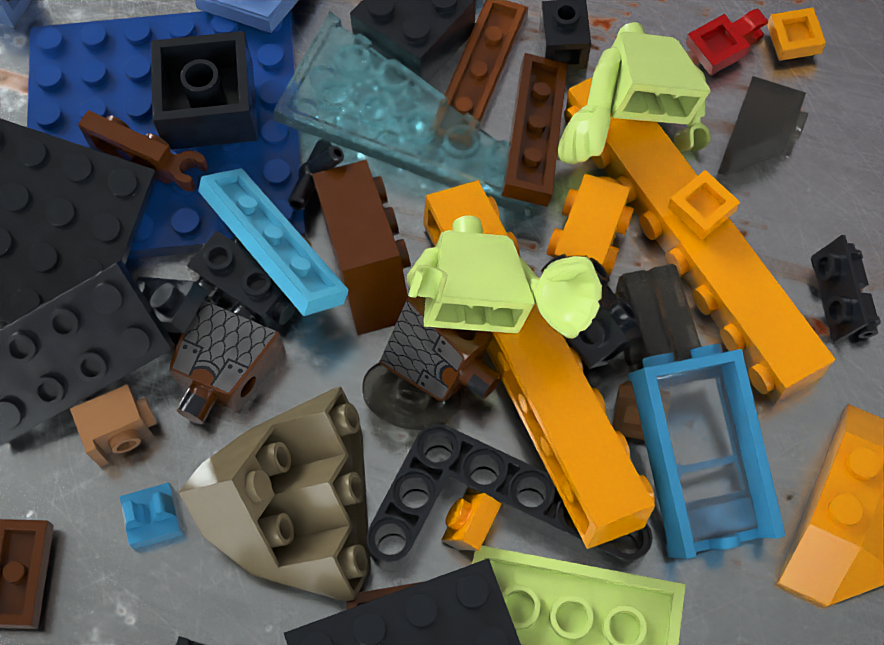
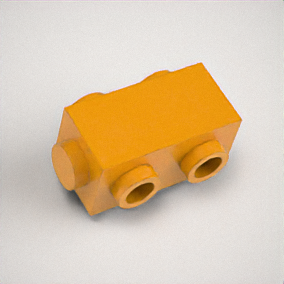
[546,174,634,276]

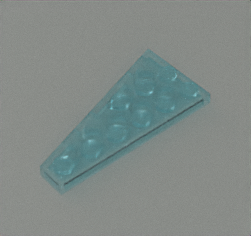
[274,11,535,218]

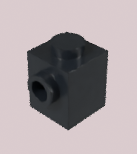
[539,0,591,70]

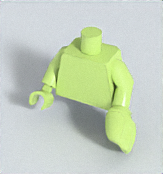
[557,22,711,164]
[407,216,602,339]

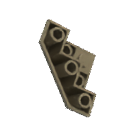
[178,387,371,602]

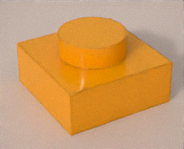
[767,7,826,61]
[668,170,740,240]
[441,493,502,551]

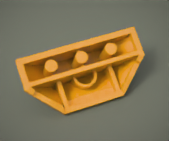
[776,404,884,608]

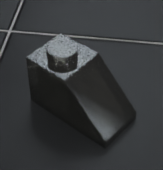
[717,76,808,176]

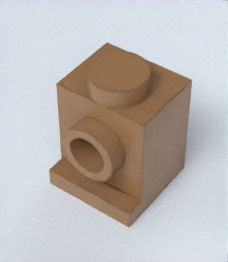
[70,384,157,467]

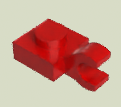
[686,8,768,75]

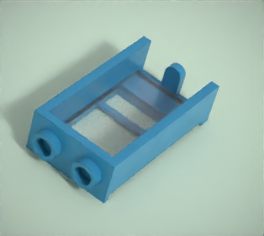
[627,343,786,559]

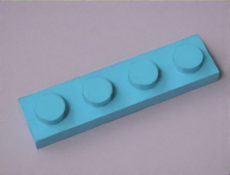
[198,168,349,316]

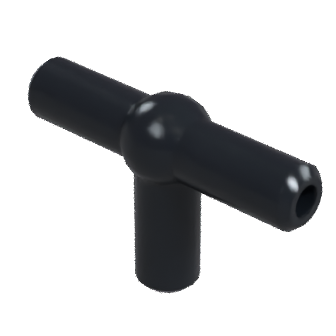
[288,139,344,210]

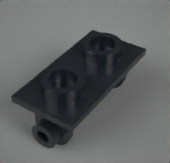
[811,235,881,343]

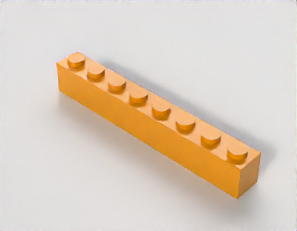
[564,77,836,405]
[423,180,655,549]

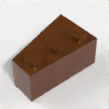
[312,159,411,336]

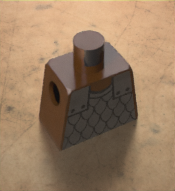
[379,295,502,401]
[169,300,286,424]

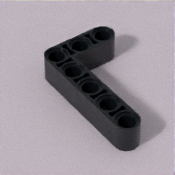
[366,424,653,572]

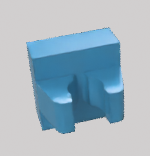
[119,482,184,549]

